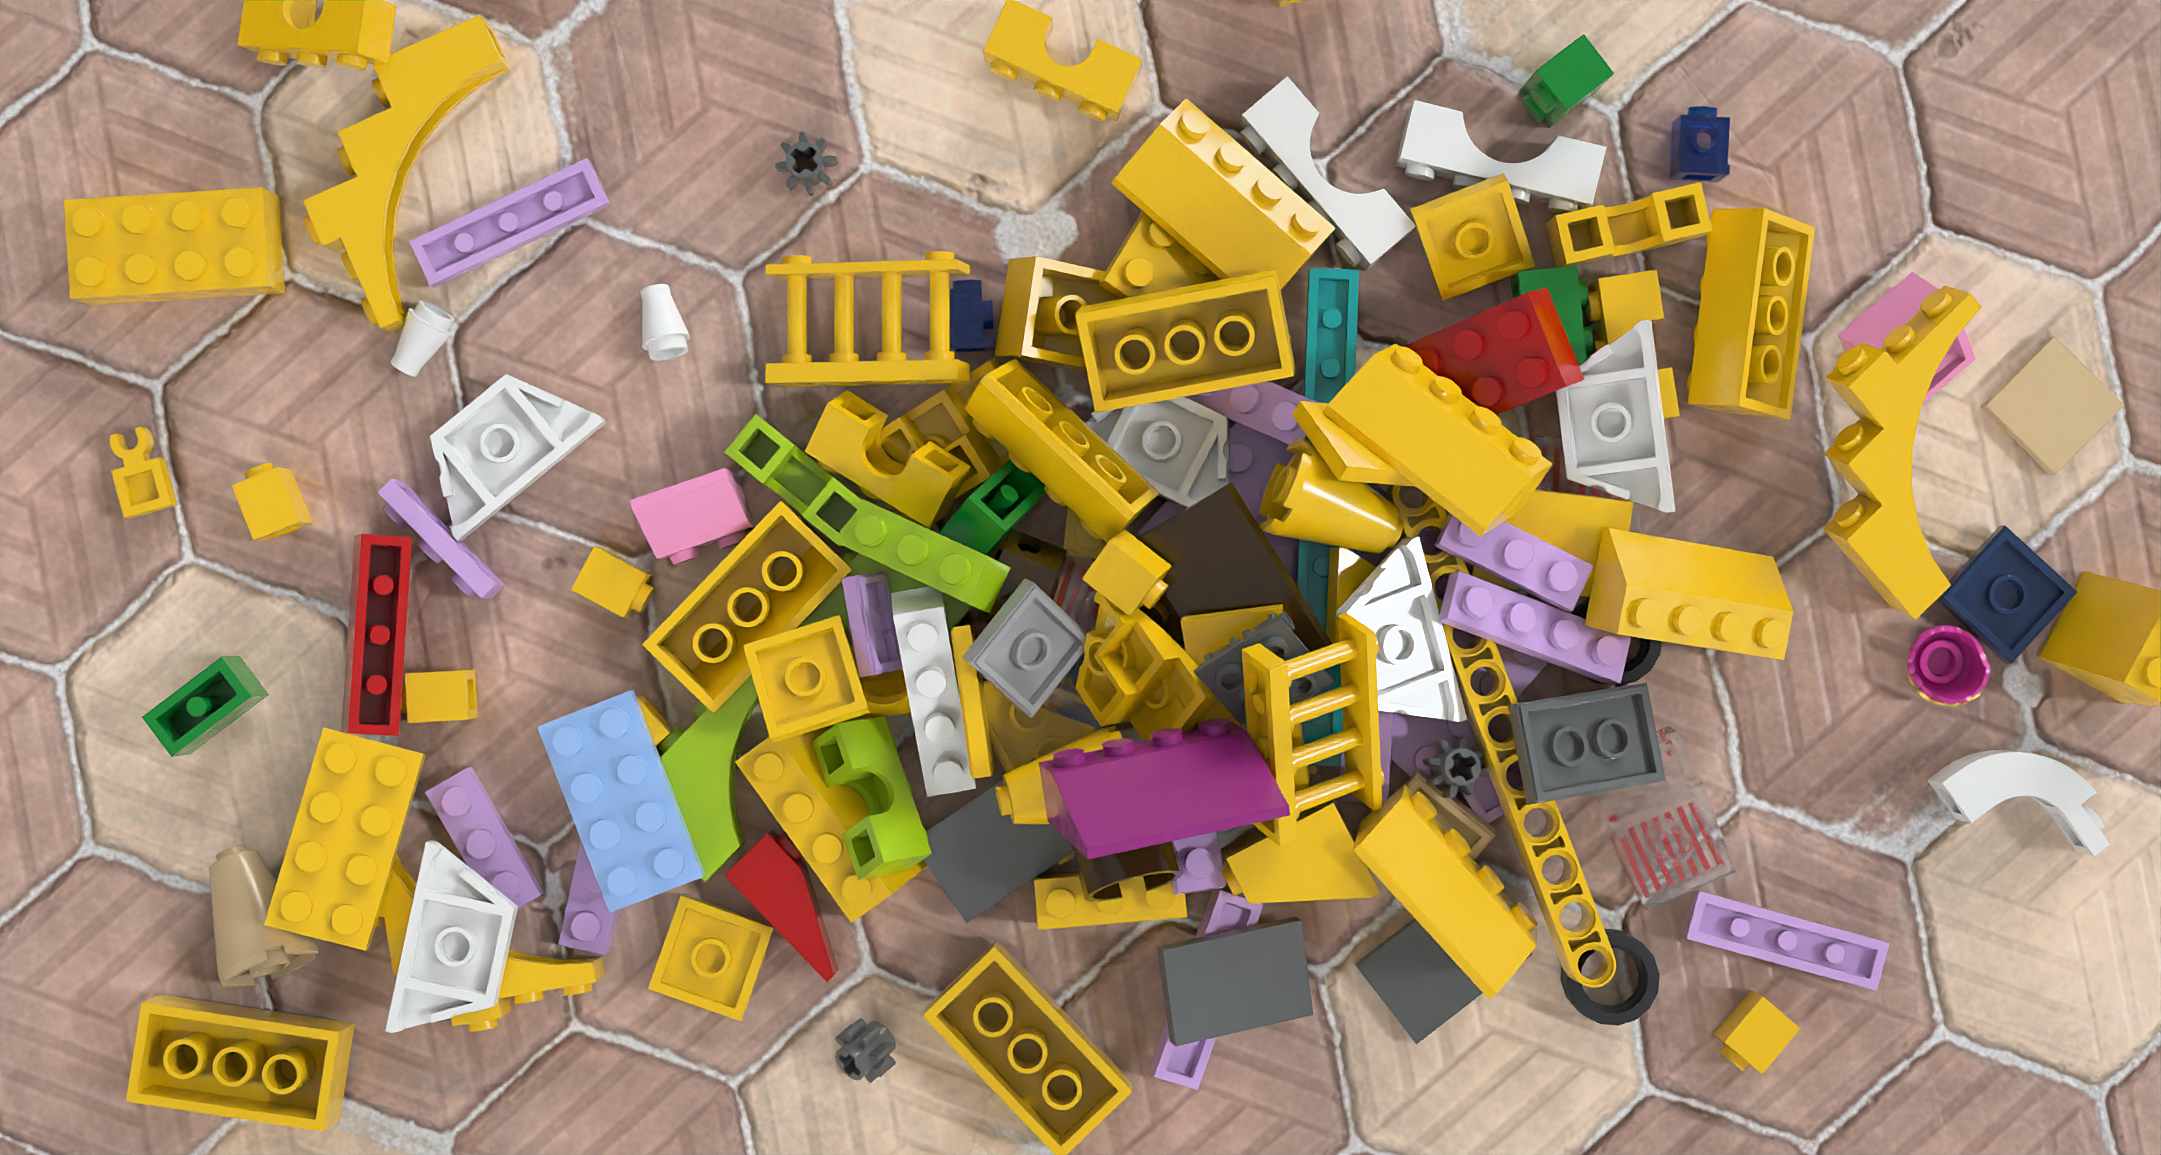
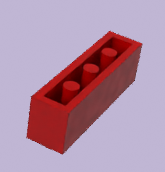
[341,534,412,736]

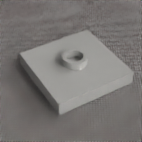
[962,578,1087,718]

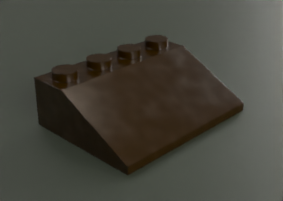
[1136,482,1333,652]

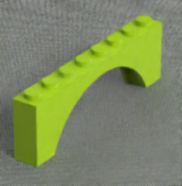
[658,551,974,882]

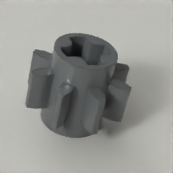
[775,132,838,196]
[1422,737,1488,798]
[835,1018,896,1083]

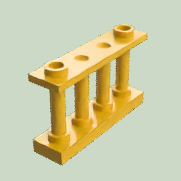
[765,251,970,387]
[1242,613,1384,847]

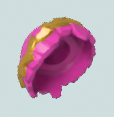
[1906,625,1990,706]

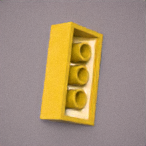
[1111,98,1335,290]
[1687,208,1815,420]
[1323,344,1552,537]
[964,358,1160,543]
[642,501,853,714]
[1584,527,1794,660]
[735,724,928,923]
[1353,785,1538,1000]

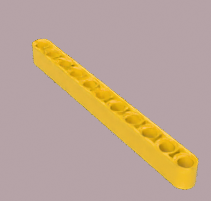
[1386,485,1616,988]

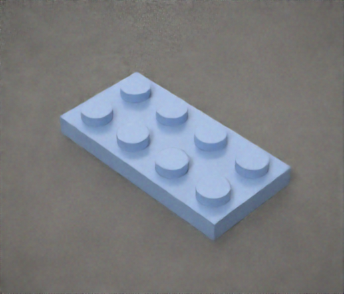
[537,690,705,913]

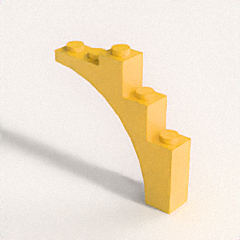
[303,15,510,333]
[1823,285,1982,620]
[376,854,605,1032]

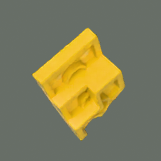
[880,357,1010,498]
[1075,591,1217,741]

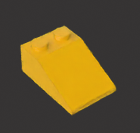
[995,256,1120,372]

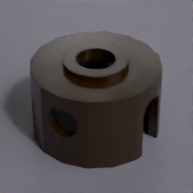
[977,529,1068,624]
[1070,841,1183,902]

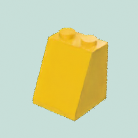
[2036,571,2161,706]
[1220,801,1380,904]

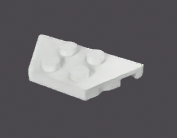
[1556,320,1676,513]
[430,374,607,541]
[1085,397,1230,508]
[1336,536,1467,722]
[385,840,518,1033]

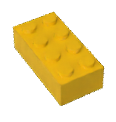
[64,187,285,306]
[1075,269,1295,413]
[264,727,426,951]
[922,940,1133,1155]
[126,994,355,1131]

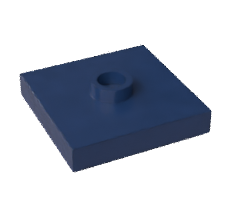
[1937,525,2077,664]

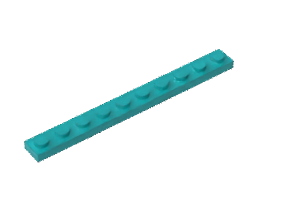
[1296,268,1359,767]

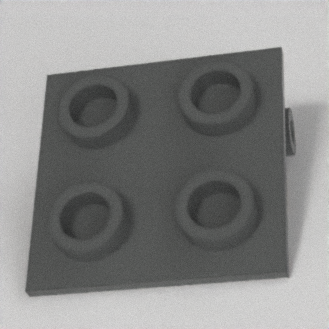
[1194,611,1335,731]

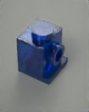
[1669,106,1730,183]
[950,279,995,353]

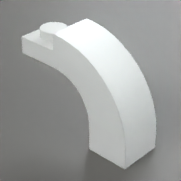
[1927,750,2111,856]

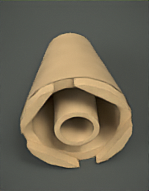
[209,845,319,990]

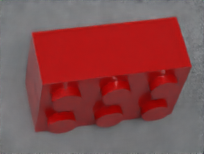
[1402,287,1585,416]

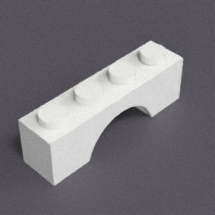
[1240,76,1416,270]
[1395,100,1606,214]
[891,586,976,797]

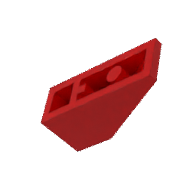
[724,830,838,982]

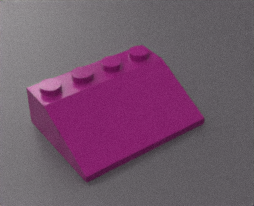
[1039,718,1290,859]

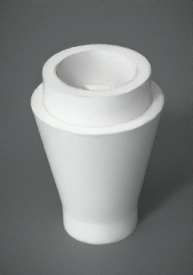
[640,284,691,361]
[390,300,455,377]

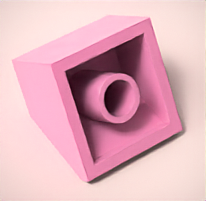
[1838,272,1976,404]
[629,468,755,566]

